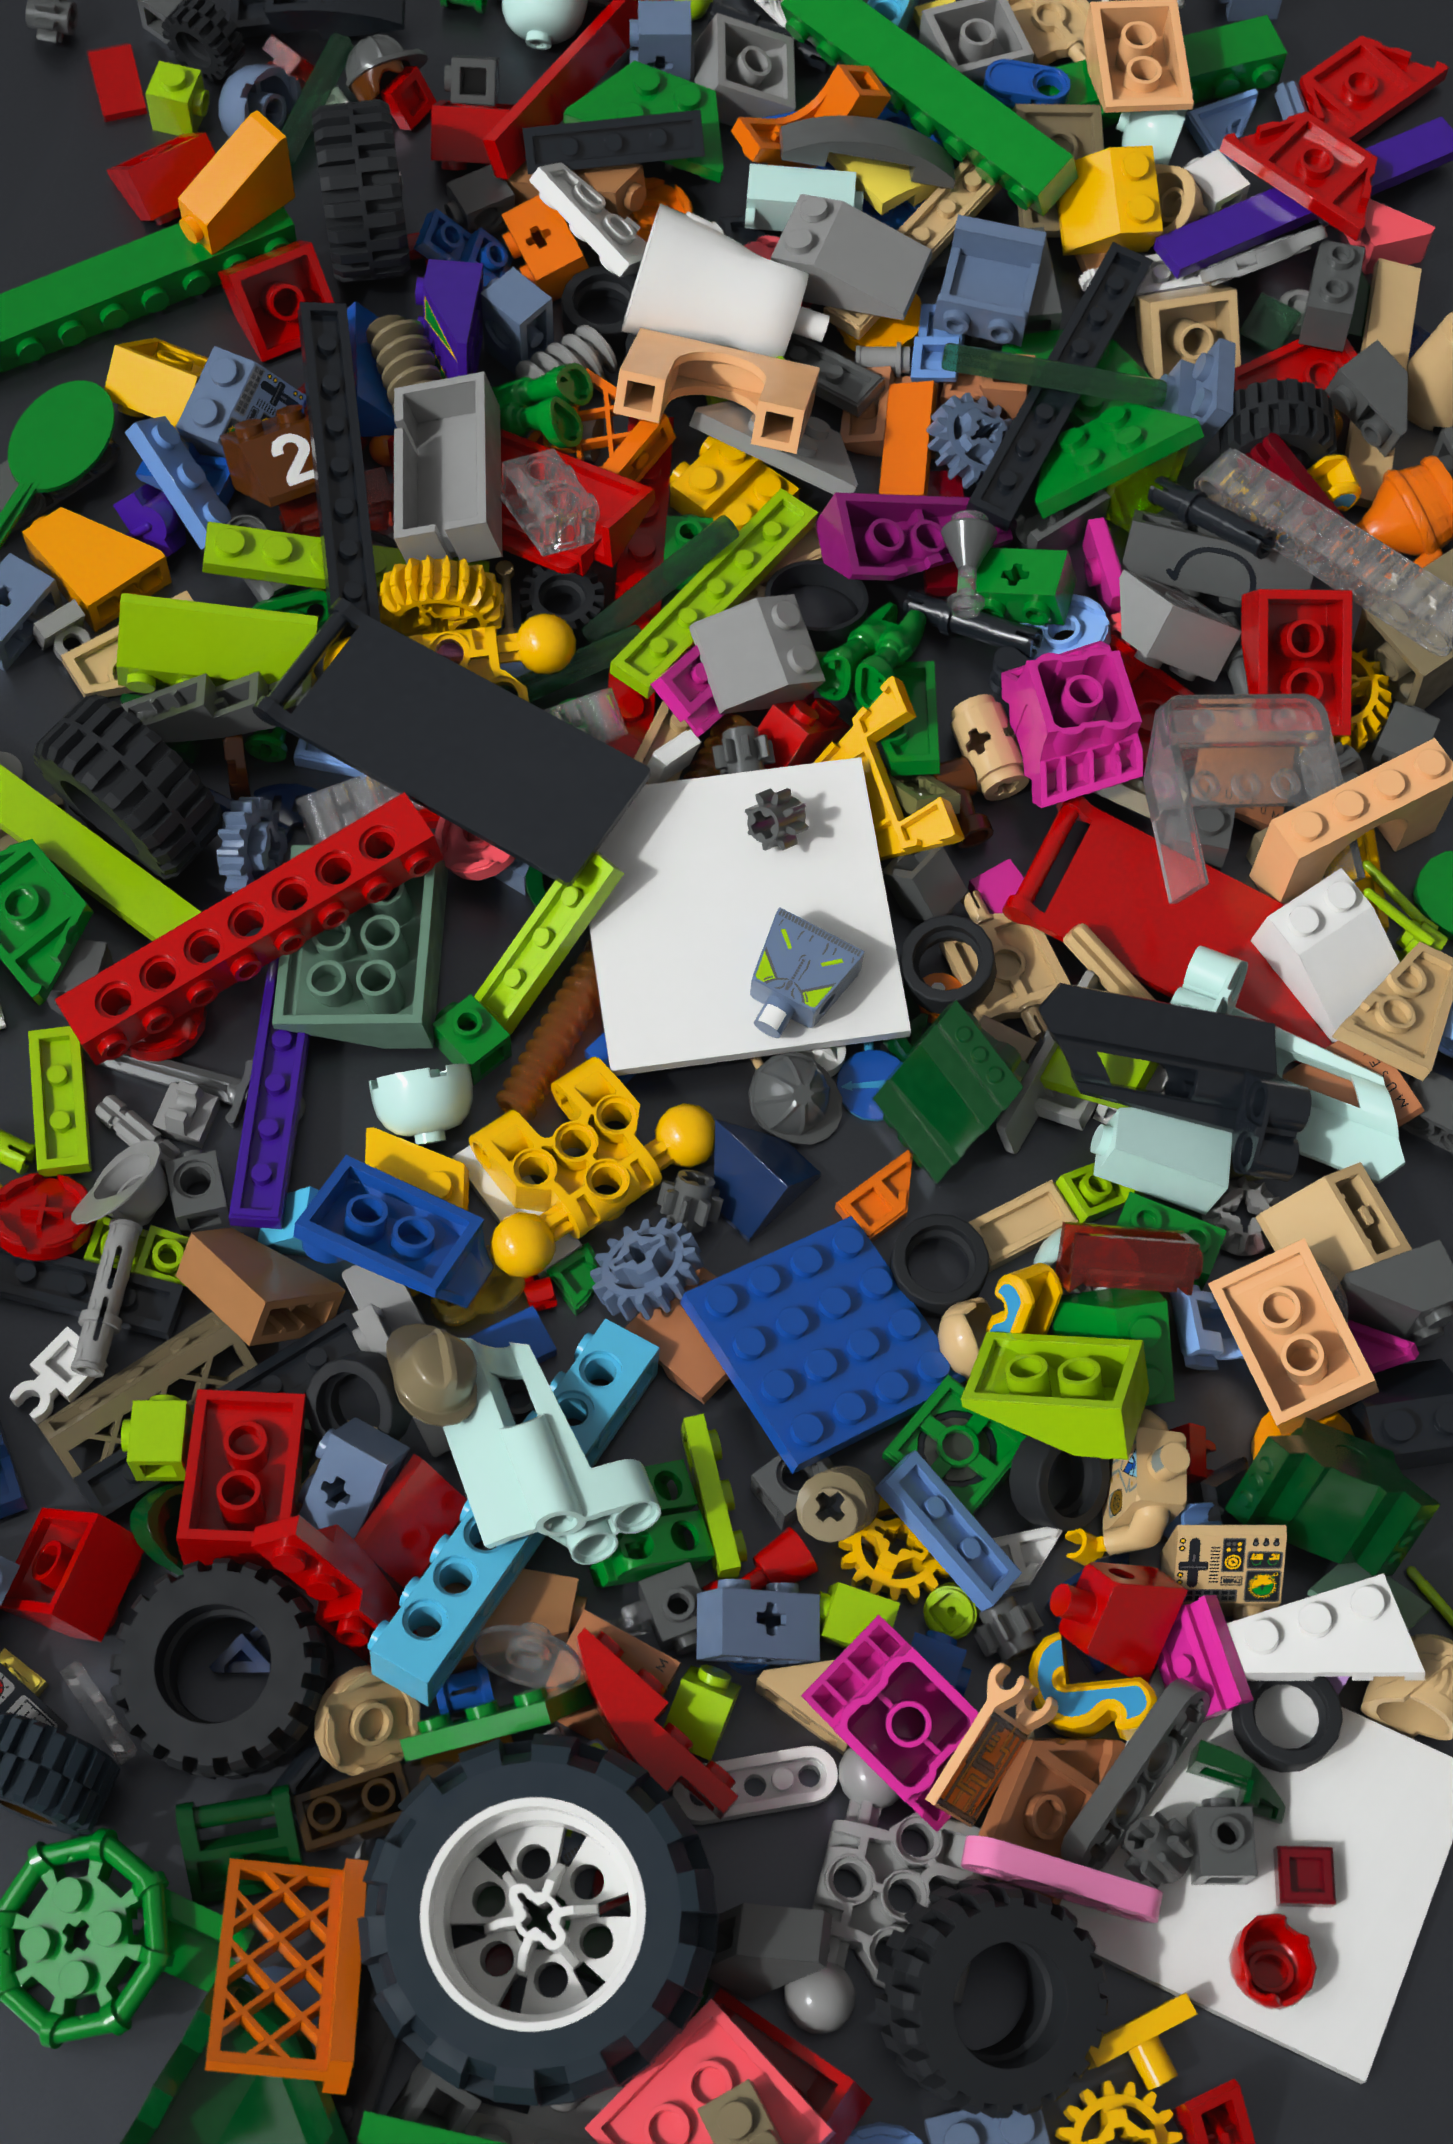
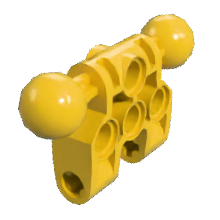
[323,613,576,702]
[469,1057,715,1278]

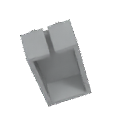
[394,371,503,563]

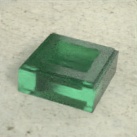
[1239,293,1302,352]

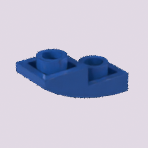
[414,208,513,287]

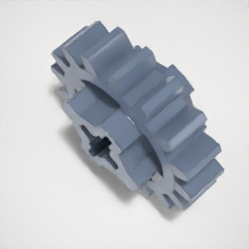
[926,393,1013,489]
[217,797,288,894]
[590,1218,704,1321]

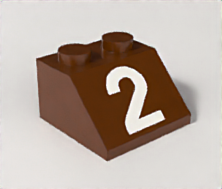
[220,405,316,507]

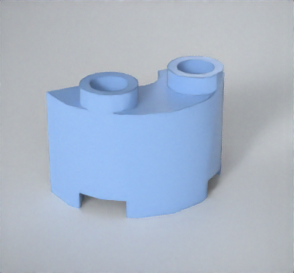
[1169,1285,1247,1370]

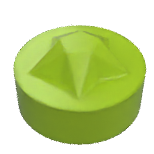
[923,1582,980,1639]

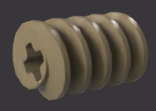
[366,315,441,414]
[796,1465,880,1543]

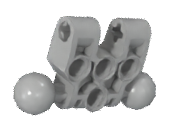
[784,1747,990,2034]

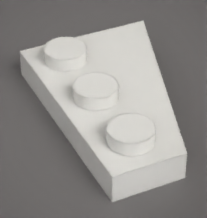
[529,162,647,277]
[1227,1573,1425,1681]

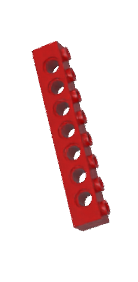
[54,792,444,1066]

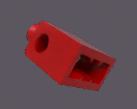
[1050,1562,1188,1683]

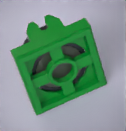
[882,1374,1028,1515]

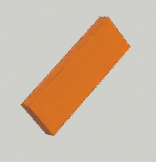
[879,381,937,496]

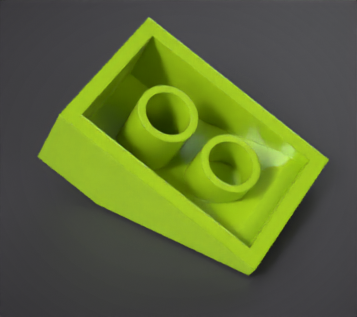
[961,1332,1150,1460]

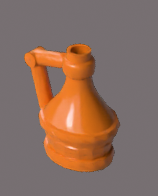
[1322,455,1453,599]

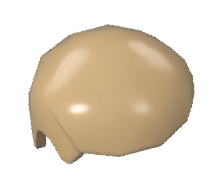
[938,1297,993,1379]

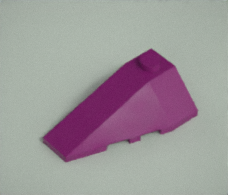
[815,492,1013,580]

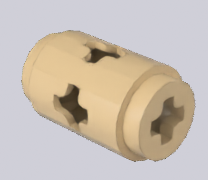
[950,694,1029,801]

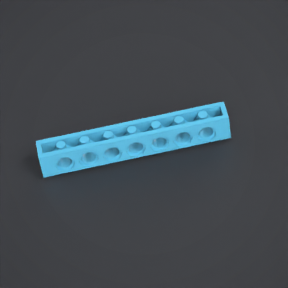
[368,1318,660,1706]

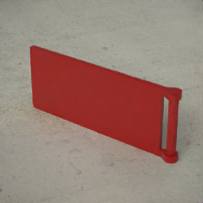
[1002,796,1333,1064]

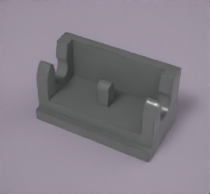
[1009,489,1111,550]

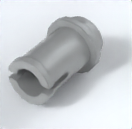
[856,342,910,378]

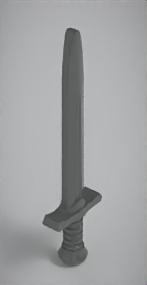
[83,1048,306,1129]

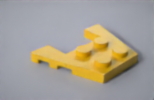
[813,676,965,861]

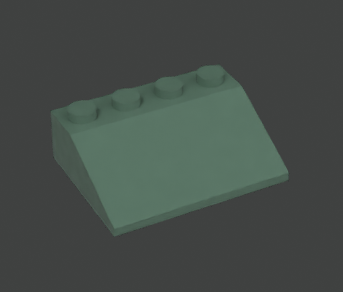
[272,845,448,1049]

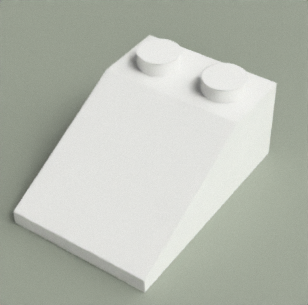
[1250,868,1400,1043]

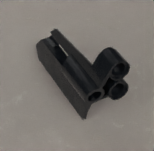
[1038,983,1311,1182]

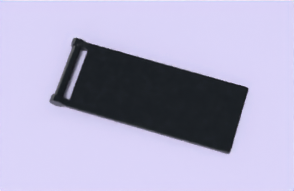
[252,598,651,887]

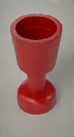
[701,1527,819,1592]

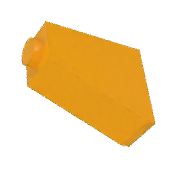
[178,110,295,255]
[22,507,172,632]

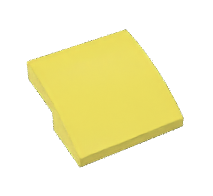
[827,152,939,215]

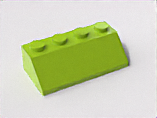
[116,593,318,693]

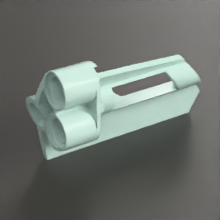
[1170,945,1405,1184]
[443,1338,661,1565]

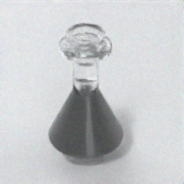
[941,510,997,619]

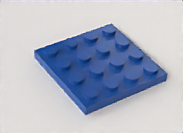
[680,1216,967,1474]

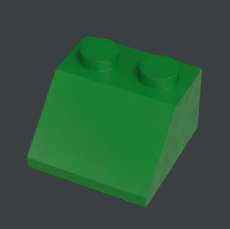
[1051,1283,1175,1406]

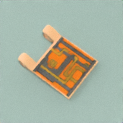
[925,1663,1058,1828]

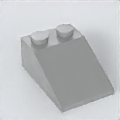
[771,194,932,320]

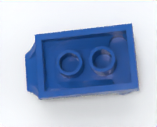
[293,1155,494,1309]

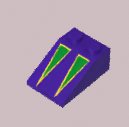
[415,259,484,379]

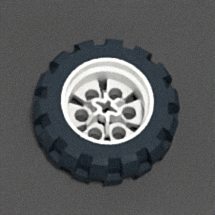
[358,1733,719,2107]

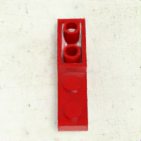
[251,1515,418,1665]
[576,1627,739,1820]

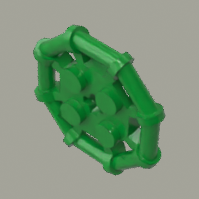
[0,1827,175,2049]

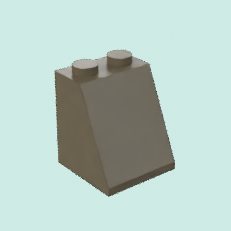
[1352,548,1453,710]

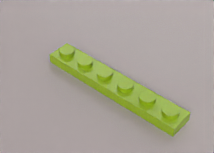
[610,488,819,699]
[202,522,490,591]

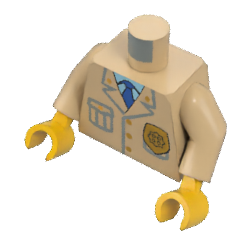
[1065,1408,1190,1566]

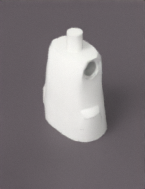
[621,203,830,358]

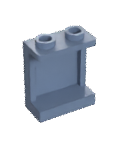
[933,214,1047,346]

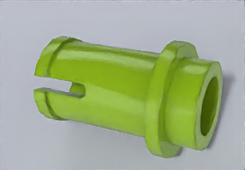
[0,1129,36,1175]

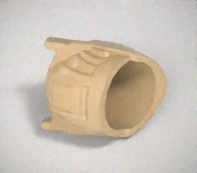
[1360,1634,1453,1741]

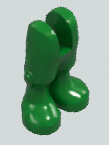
[491,362,593,448]
[816,603,927,708]

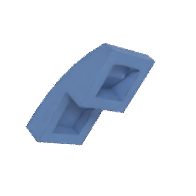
[910,304,965,382]

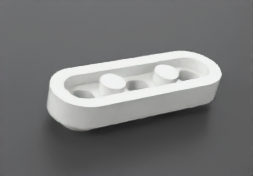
[673,1746,838,1825]

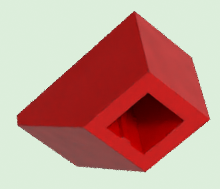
[758,697,850,769]

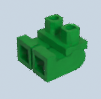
[589,1459,715,1587]

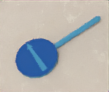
[837,1042,900,1122]

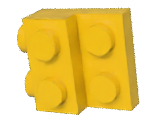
[669,436,800,546]

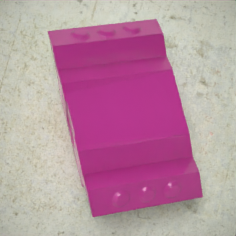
[1001,640,1143,808]
[801,1614,979,1832]

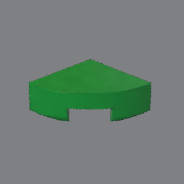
[546,1243,597,1316]

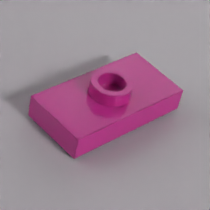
[1082,517,1123,619]

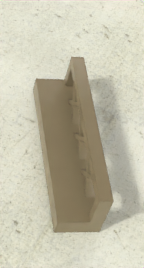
[38,1311,258,1478]

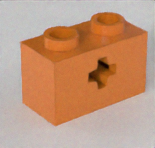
[501,195,589,302]

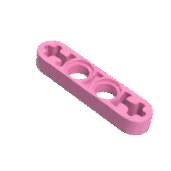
[961,1835,1163,1923]

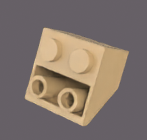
[1255,1162,1412,1294]

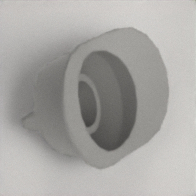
[71,1140,170,1226]

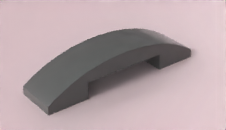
[779,115,956,189]

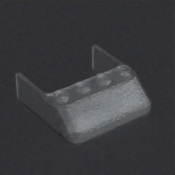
[1143,694,1365,904]

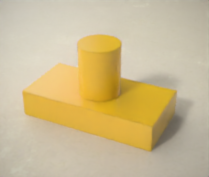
[1084,1993,1197,2091]

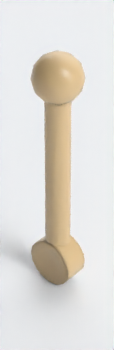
[495,560,518,635]

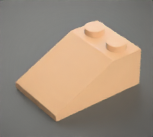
[1083,0,1194,113]
[1208,1239,1379,1436]

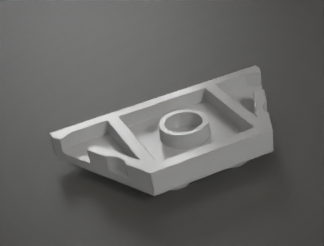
[689,400,858,495]

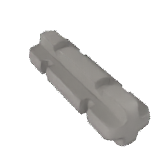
[95,1095,180,1174]

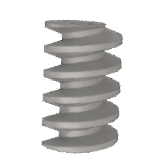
[515,325,617,404]

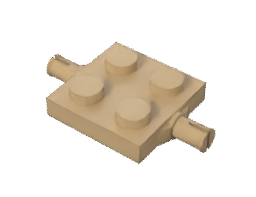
[1008,0,1090,66]
[939,891,1071,1042]

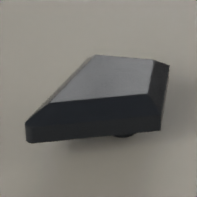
[1192,1457,1248,1525]

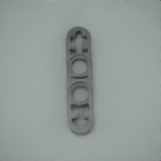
[1061,1678,1210,1871]

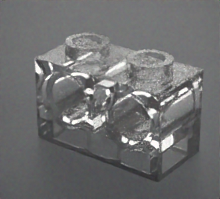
[501,448,600,557]

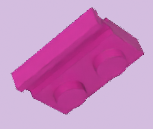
[650,645,724,737]
[1157,1595,1254,1722]

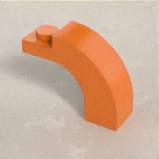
[731,64,891,168]

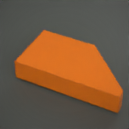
[835,1150,913,1243]

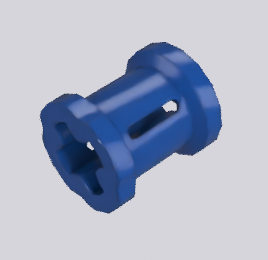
[436,1660,494,1717]

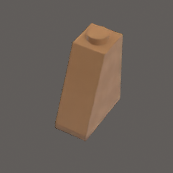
[505,161,647,219]
[176,1227,345,1346]
[433,1569,588,1674]

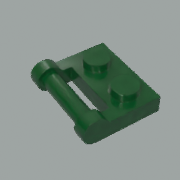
[176,1784,305,1904]

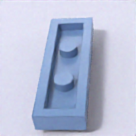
[125,416,232,550]
[874,1450,1022,1612]

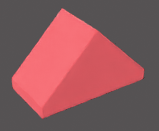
[1345,199,1435,275]

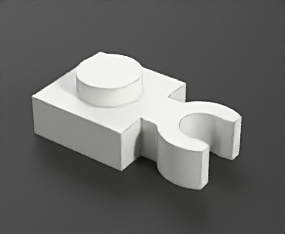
[10,1326,108,1425]

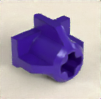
[113,483,186,557]

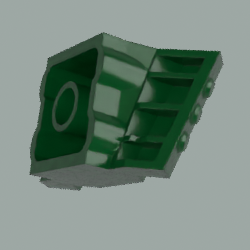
[871,1000,1030,1184]
[1225,1417,1441,1577]

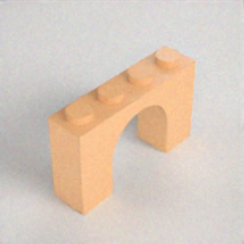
[613,328,820,454]
[1249,738,1453,905]

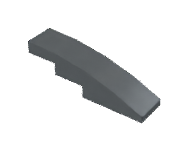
[121,671,318,743]

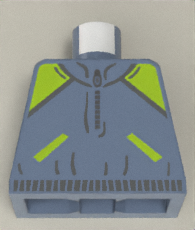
[750,907,865,1038]

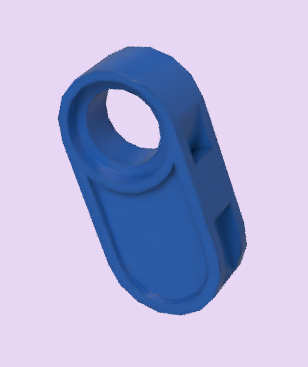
[983,59,1071,108]

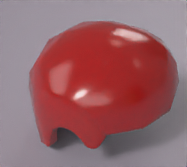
[1229,1913,1317,2010]

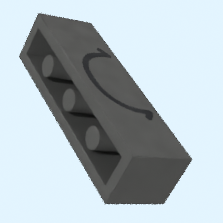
[1121,509,1318,607]

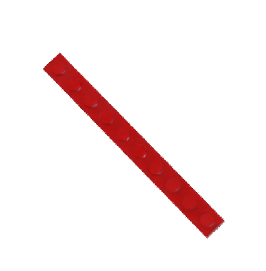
[604,417,674,759]

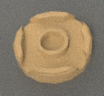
[314,1665,421,1776]

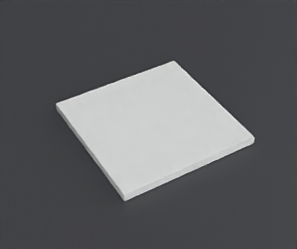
[589,757,911,1076]
[1060,1666,1453,2084]

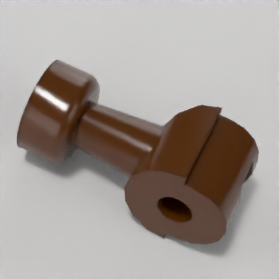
[930,756,994,848]

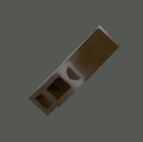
[292,1734,514,1853]

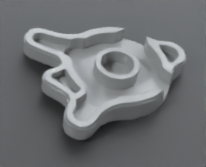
[1200,225,1328,286]

